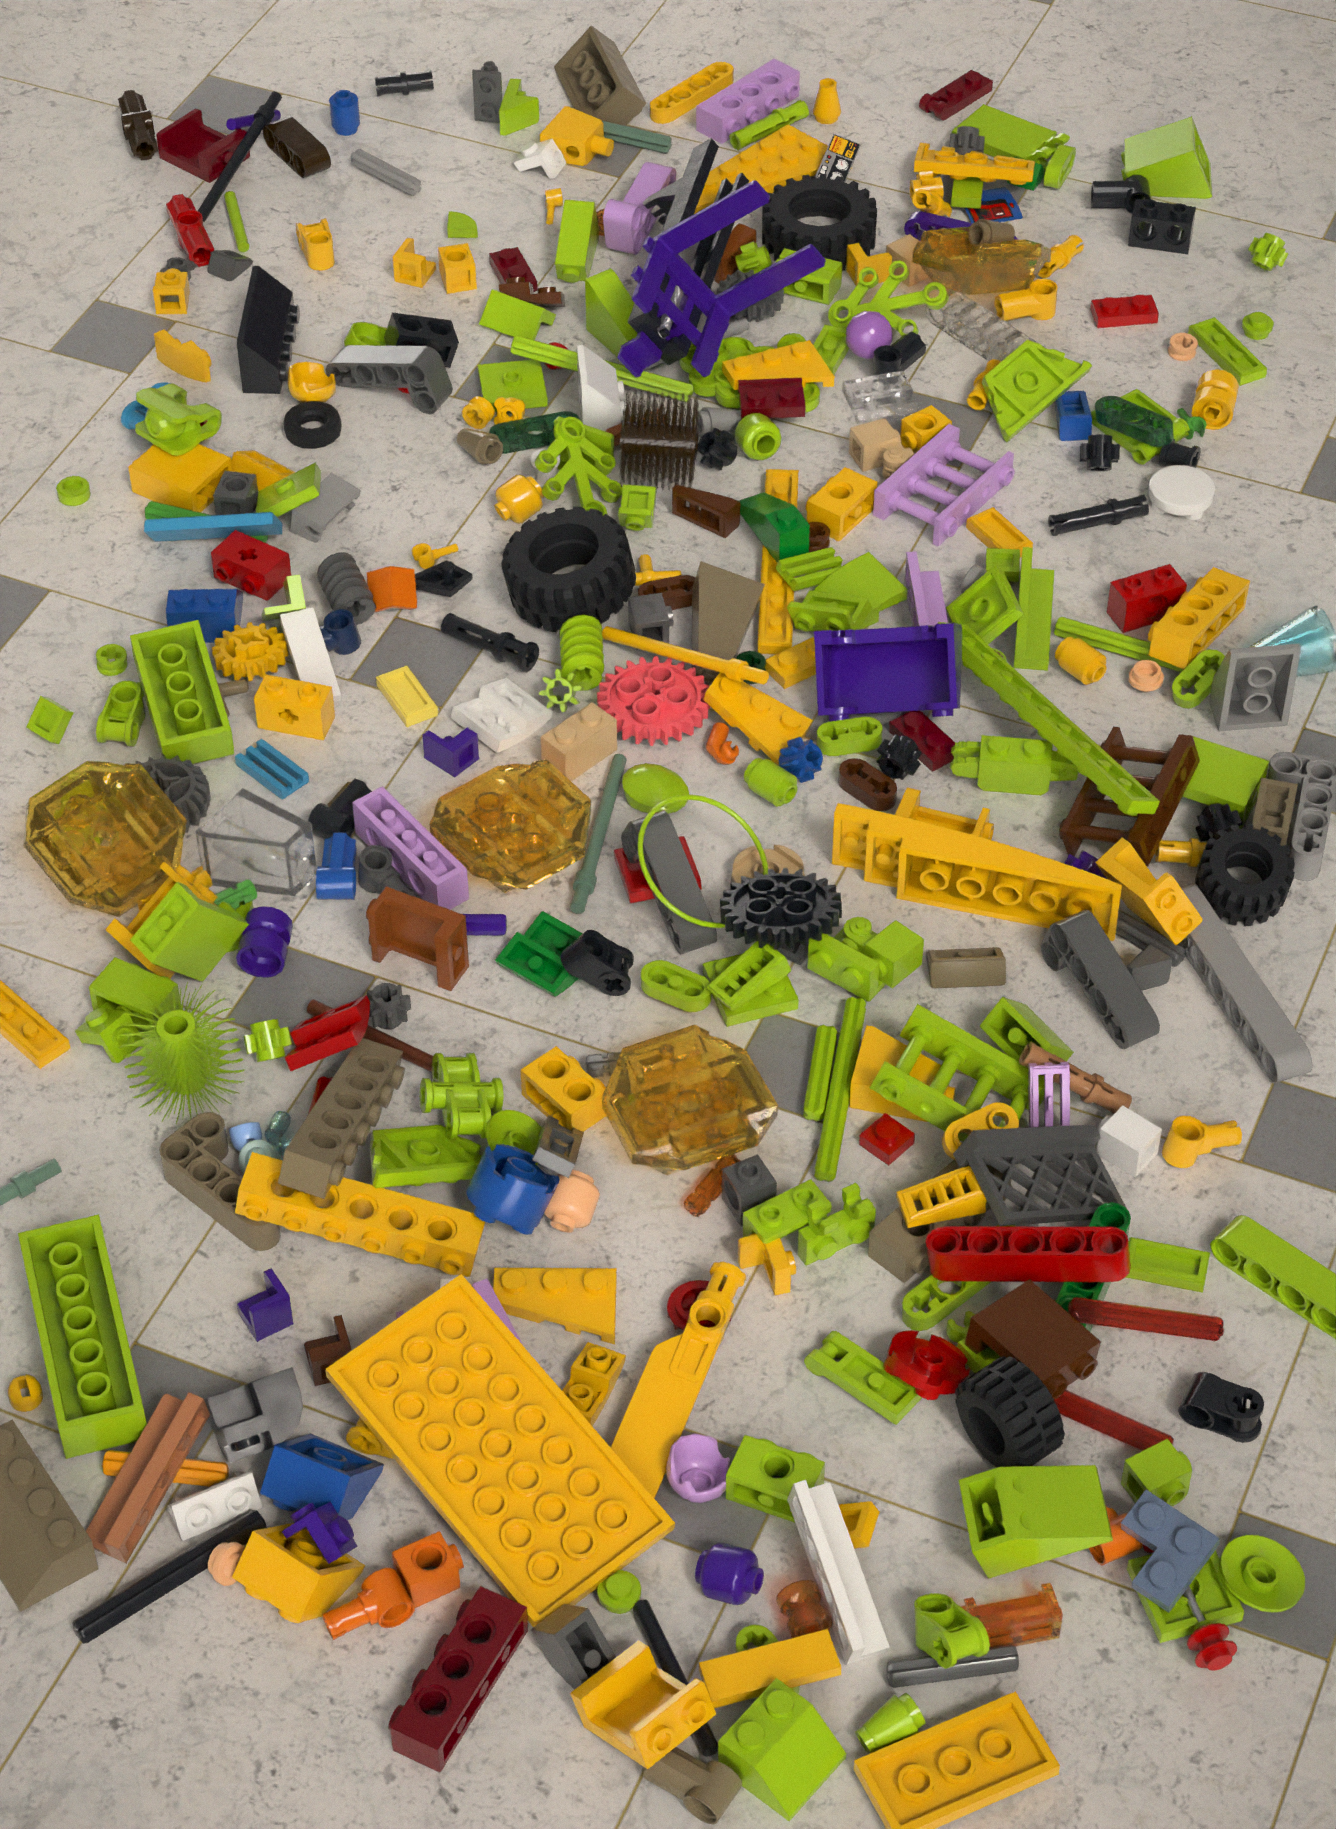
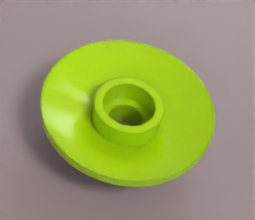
[486,1110,542,1166]
[1219,1535,1305,1612]

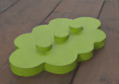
[679,337,820,413]

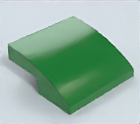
[495,911,583,997]

